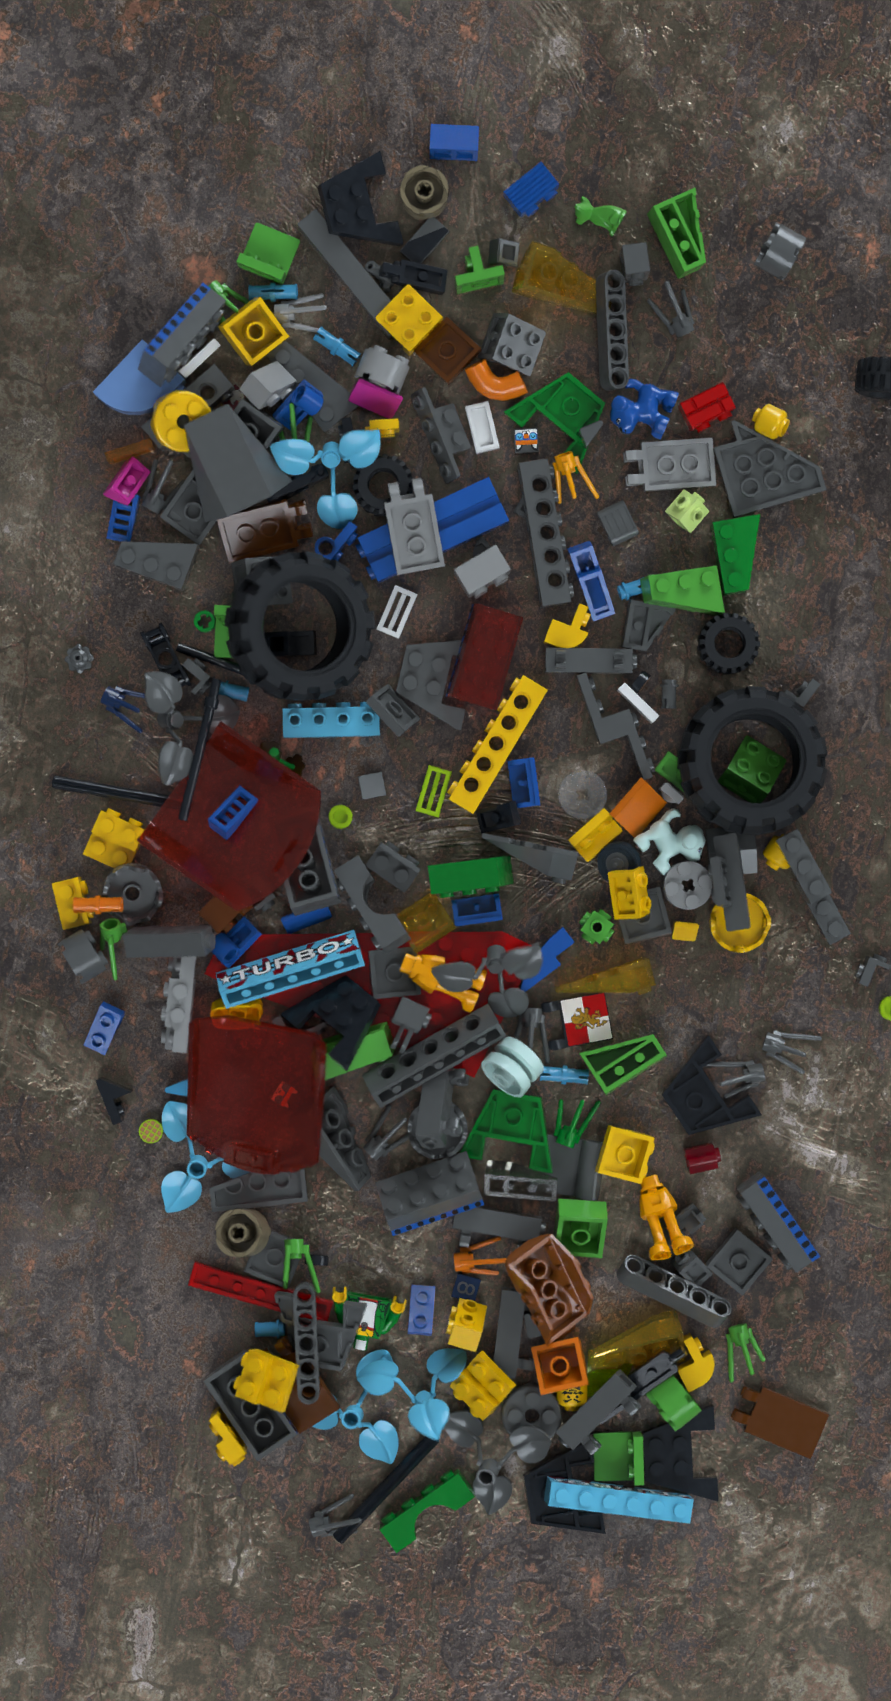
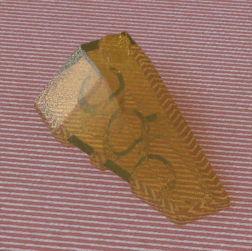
[512,241,612,314]
[554,957,656,995]
[588,1310,686,1370]

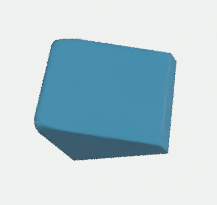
[165,1077,193,1096]

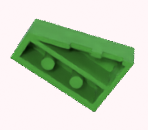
[640,565,725,616]
[311,1022,396,1082]

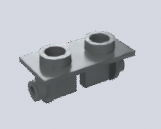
[662,1203,707,1249]

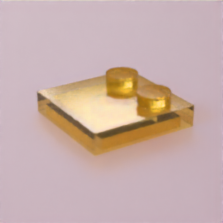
[396,893,456,954]

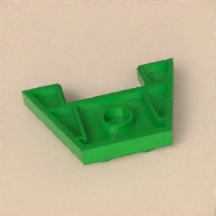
[504,372,605,475]
[460,1089,553,1173]

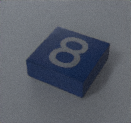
[451,1273,481,1301]

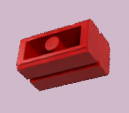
[678,382,736,433]

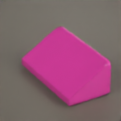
[348,378,403,419]
[103,456,151,505]

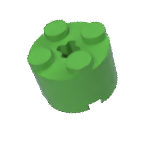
[646,1374,702,1431]

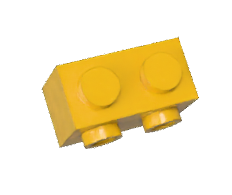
[446,1298,487,1352]

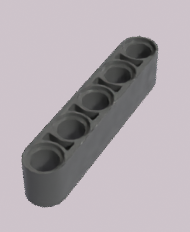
[596,269,629,391]
[616,1255,732,1328]
[293,1282,320,1405]

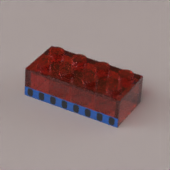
[445,604,524,710]

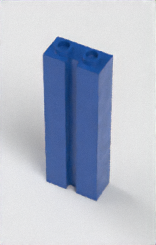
[356,477,509,583]

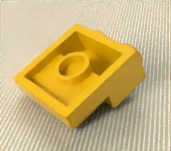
[83,808,147,868]
[595,1125,655,1184]
[234,1349,299,1412]
[450,1350,516,1421]
[209,1406,248,1467]

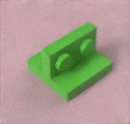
[455,246,505,294]

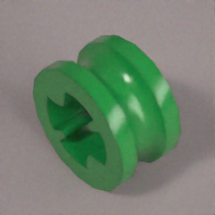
[194,610,216,633]

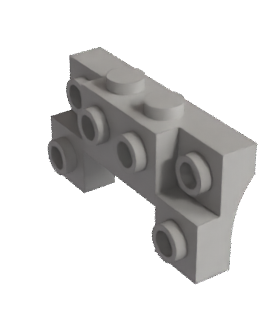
[161,956,197,1053]

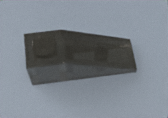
[484,1160,558,1202]

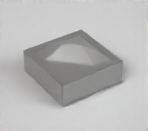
[658,782,684,805]

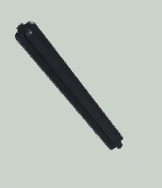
[52,776,194,812]
[333,1436,440,1544]

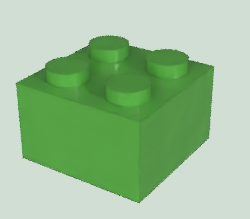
[553,1199,608,1258]

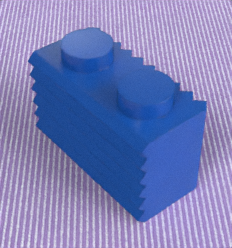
[503,162,559,218]

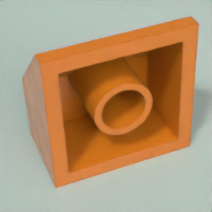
[531,1337,589,1395]

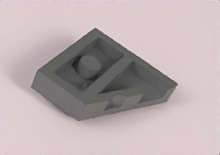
[621,600,676,652]

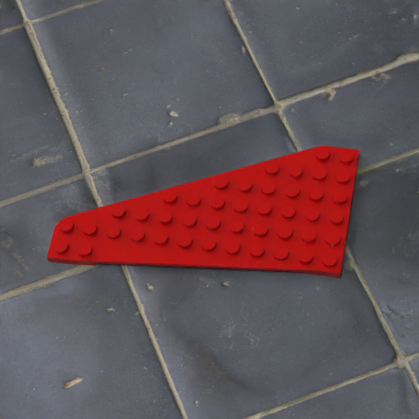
[204,931,531,1078]

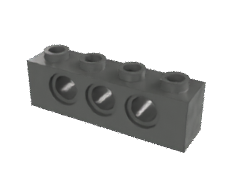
[141,364,235,452]

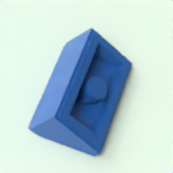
[281,907,332,934]

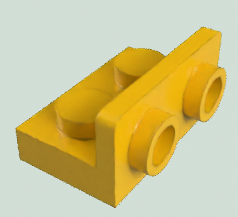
[365,418,400,438]
[568,808,623,862]
[608,866,651,920]
[51,877,94,930]

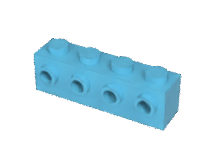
[282,702,380,738]

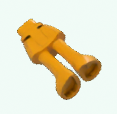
[399,953,487,1013]
[639,1175,694,1260]

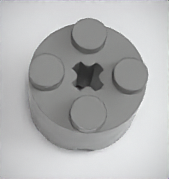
[354,345,410,395]
[662,861,712,910]

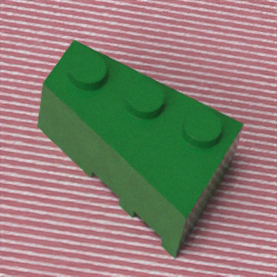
[710,514,760,596]
[428,855,514,898]

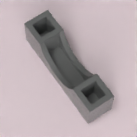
[334,855,411,954]

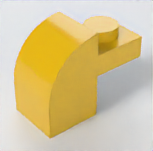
[543,603,591,648]
[678,1333,715,1393]

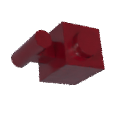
[683,1143,721,1174]

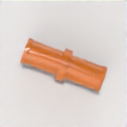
[73,895,124,914]

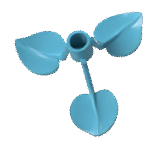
[270,429,381,529]
[161,1100,264,1213]
[357,1348,467,1440]
[312,1350,399,1464]

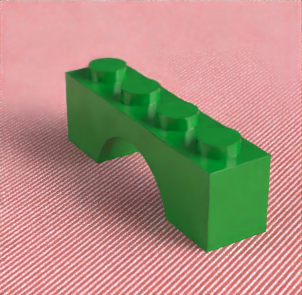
[380,1469,475,1553]

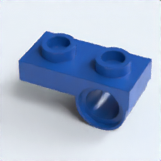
[272,379,324,430]
[315,521,358,561]
[211,916,262,969]
[83,1001,126,1055]
[408,1285,435,1336]

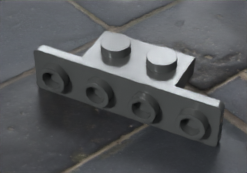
[411,387,471,484]
[708,833,751,932]

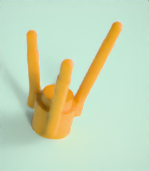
[553,451,599,504]

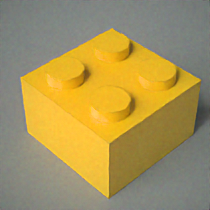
[217,297,289,366]

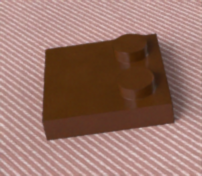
[414,317,482,385]

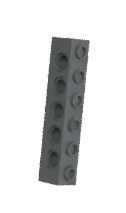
[517,459,574,608]
[362,1004,507,1108]

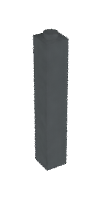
[297,209,393,340]

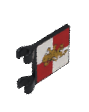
[541,992,613,1051]

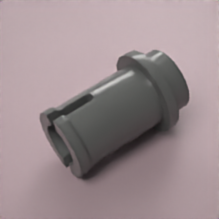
[660,679,679,709]

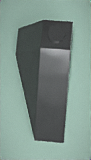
[481,833,578,884]
[289,1086,371,1191]

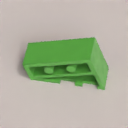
[647,187,706,279]
[579,1034,667,1096]

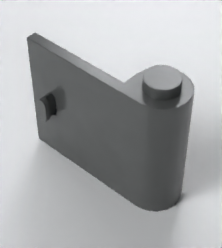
[526,1134,603,1201]

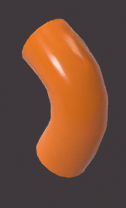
[464,359,528,401]

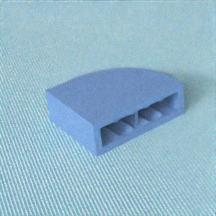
[93,339,186,415]

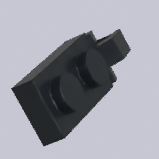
[379,259,448,295]
[267,463,329,503]

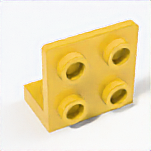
[376,284,443,356]

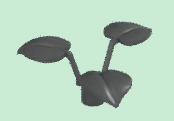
[144,672,240,785]
[431,943,542,1018]
[444,1410,552,1515]

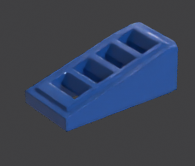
[106,495,141,542]
[208,785,258,840]

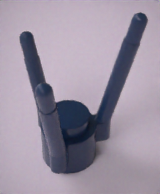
[101,686,145,733]

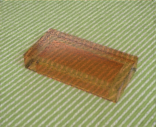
[104,438,155,464]

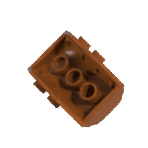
[505,1233,594,1346]

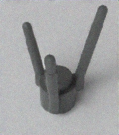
[647,281,695,338]
[142,458,185,514]
[513,1008,550,1064]
[762,1030,822,1074]
[706,1060,765,1099]
[363,1104,409,1160]
[309,1494,362,1538]

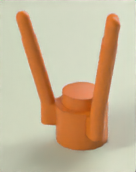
[454,1236,506,1276]

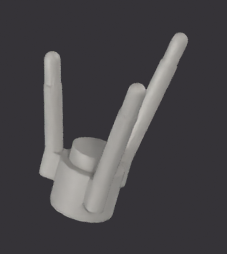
[274,293,327,333]

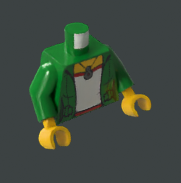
[332,1287,407,1350]

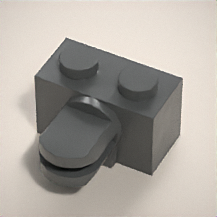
[390,996,432,1054]

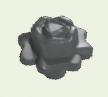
[64,644,94,674]

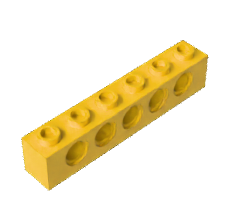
[447,675,548,814]

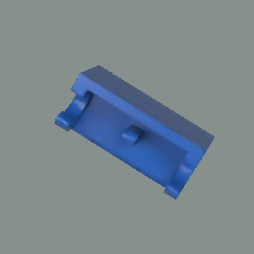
[430,124,479,161]
[507,757,540,808]
[451,893,503,927]

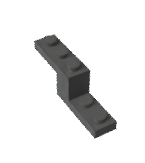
[576,673,655,780]
[775,829,851,945]

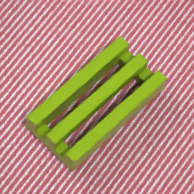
[416,765,452,818]

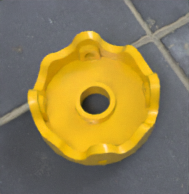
[150,390,211,452]
[709,893,771,953]

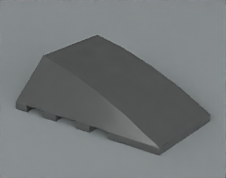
[184,404,292,522]

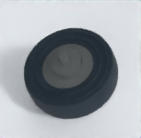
[597,841,641,882]

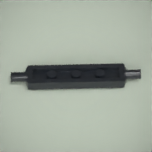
[600,1347,687,1424]

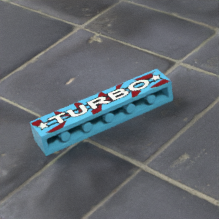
[216,930,365,1009]
[544,1476,694,1524]

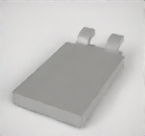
[623,438,716,492]
[384,478,445,575]

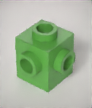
[579,909,614,945]

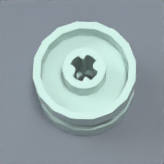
[481,1036,544,1098]

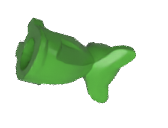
[574,196,627,237]

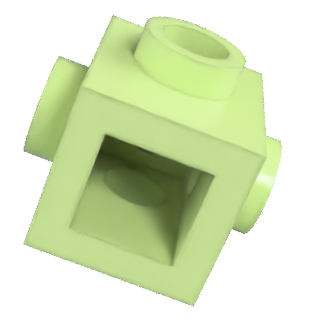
[665,489,709,533]

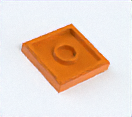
[610,778,667,838]

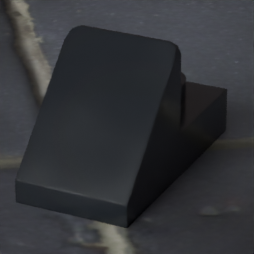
[476,801,521,834]
[95,1077,133,1125]

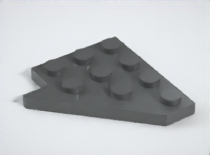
[713,420,827,518]

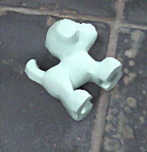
[633,808,706,876]

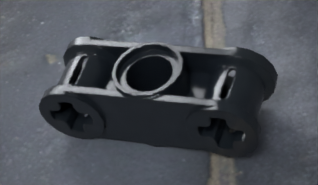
[140,622,192,687]

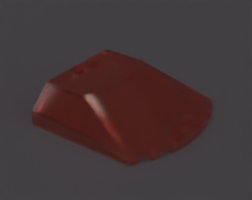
[136,721,321,911]
[187,1015,327,1175]

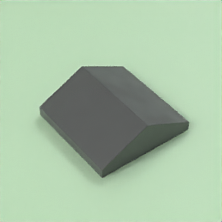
[705,828,758,874]

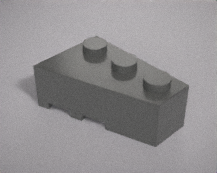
[113,541,200,592]

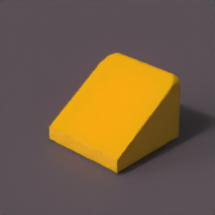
[672,921,699,941]

